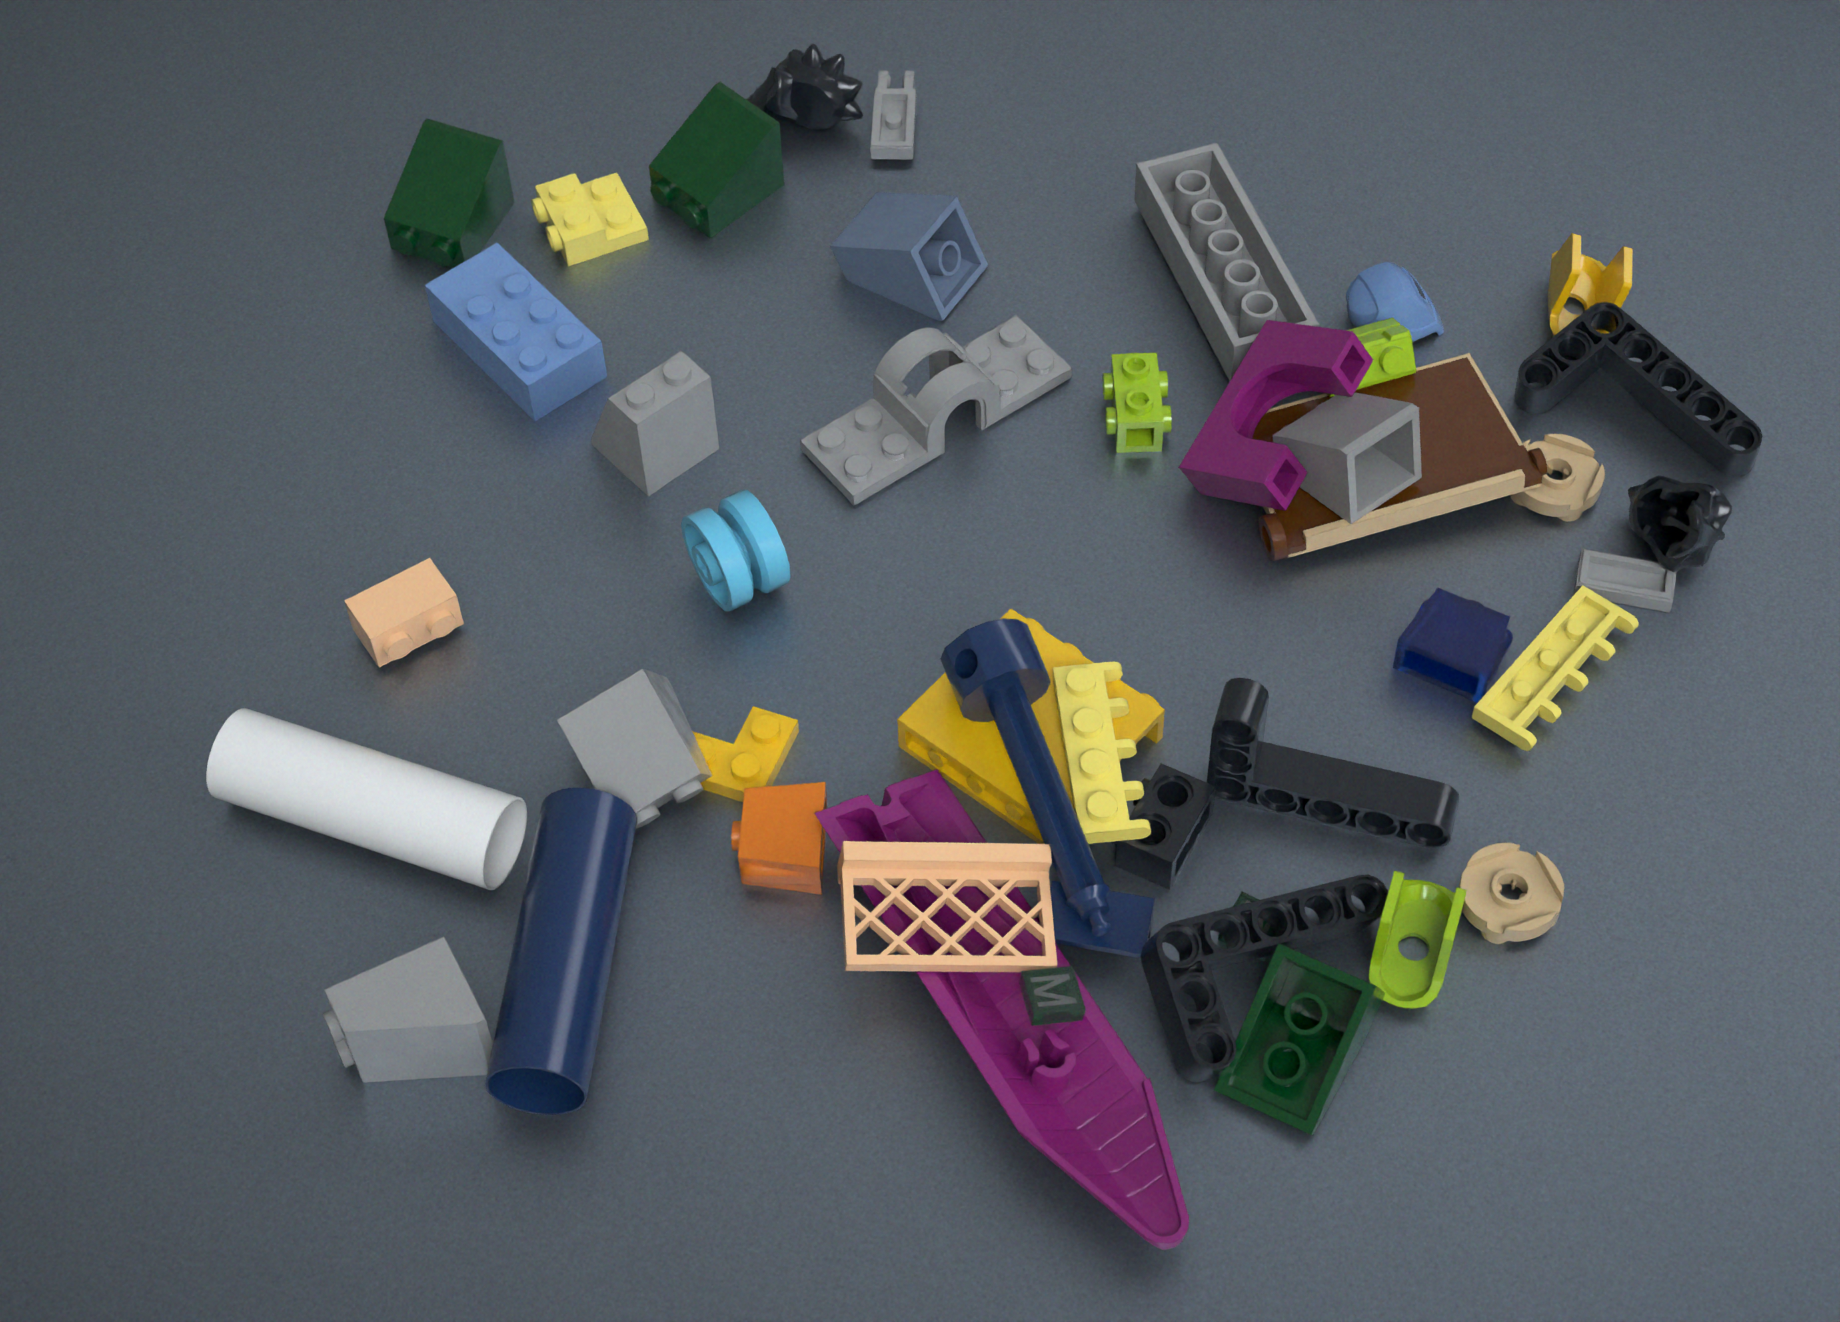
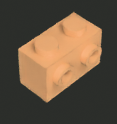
[344,558,464,667]

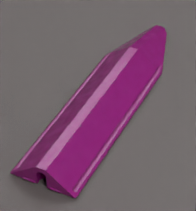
[814,769,1189,1250]

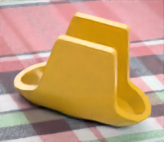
[1548,233,1633,337]

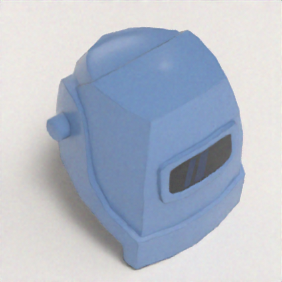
[1346,262,1444,342]

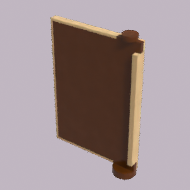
[1252,353,1547,562]

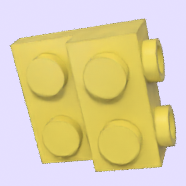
[531,172,649,266]

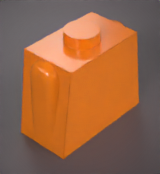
[731,782,828,895]

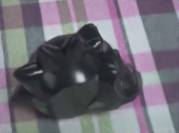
[746,44,863,130]
[1628,475,1732,572]

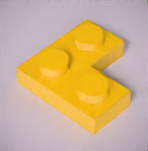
[692,706,799,802]

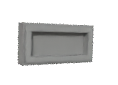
[1573,549,1677,613]

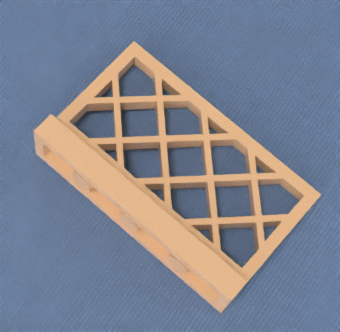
[837,841,1057,972]

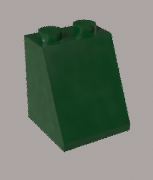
[649,82,785,238]
[384,118,515,268]

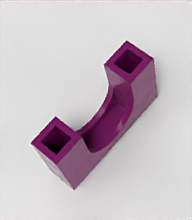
[1179,320,1373,511]

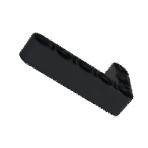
[1515,302,1763,477]
[1207,678,1459,848]
[1140,875,1388,1082]

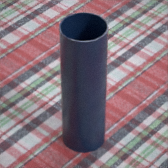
[485,788,637,1115]

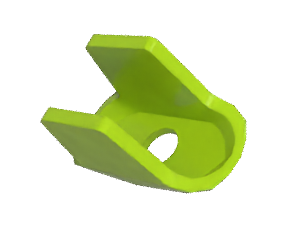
[1369,870,1467,1009]

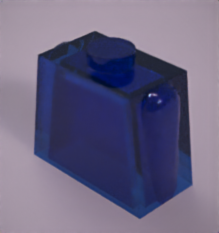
[1393,588,1513,703]

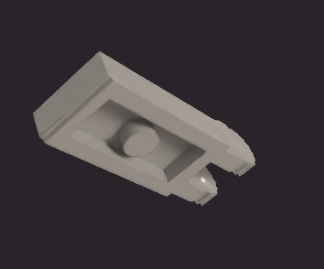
[871,70,917,160]

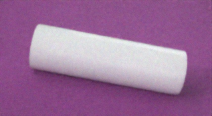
[206,708,527,890]

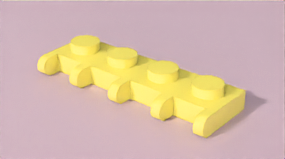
[1472,585,1639,751]
[1053,661,1151,844]

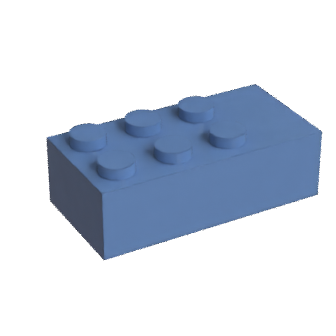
[425,243,607,421]

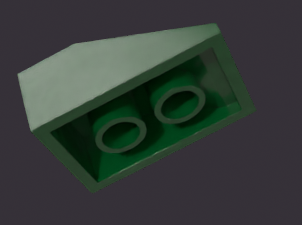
[1214,943,1385,1136]

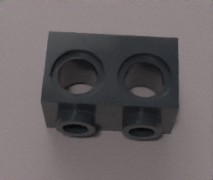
[1111,763,1216,890]

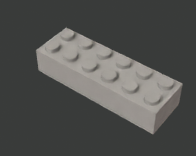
[1134,143,1319,381]

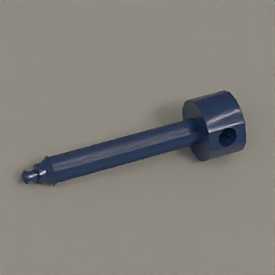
[941,619,1112,937]

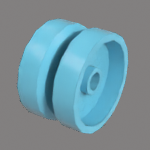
[681,490,791,612]

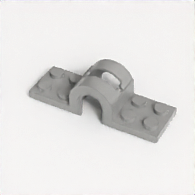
[800,315,1072,505]

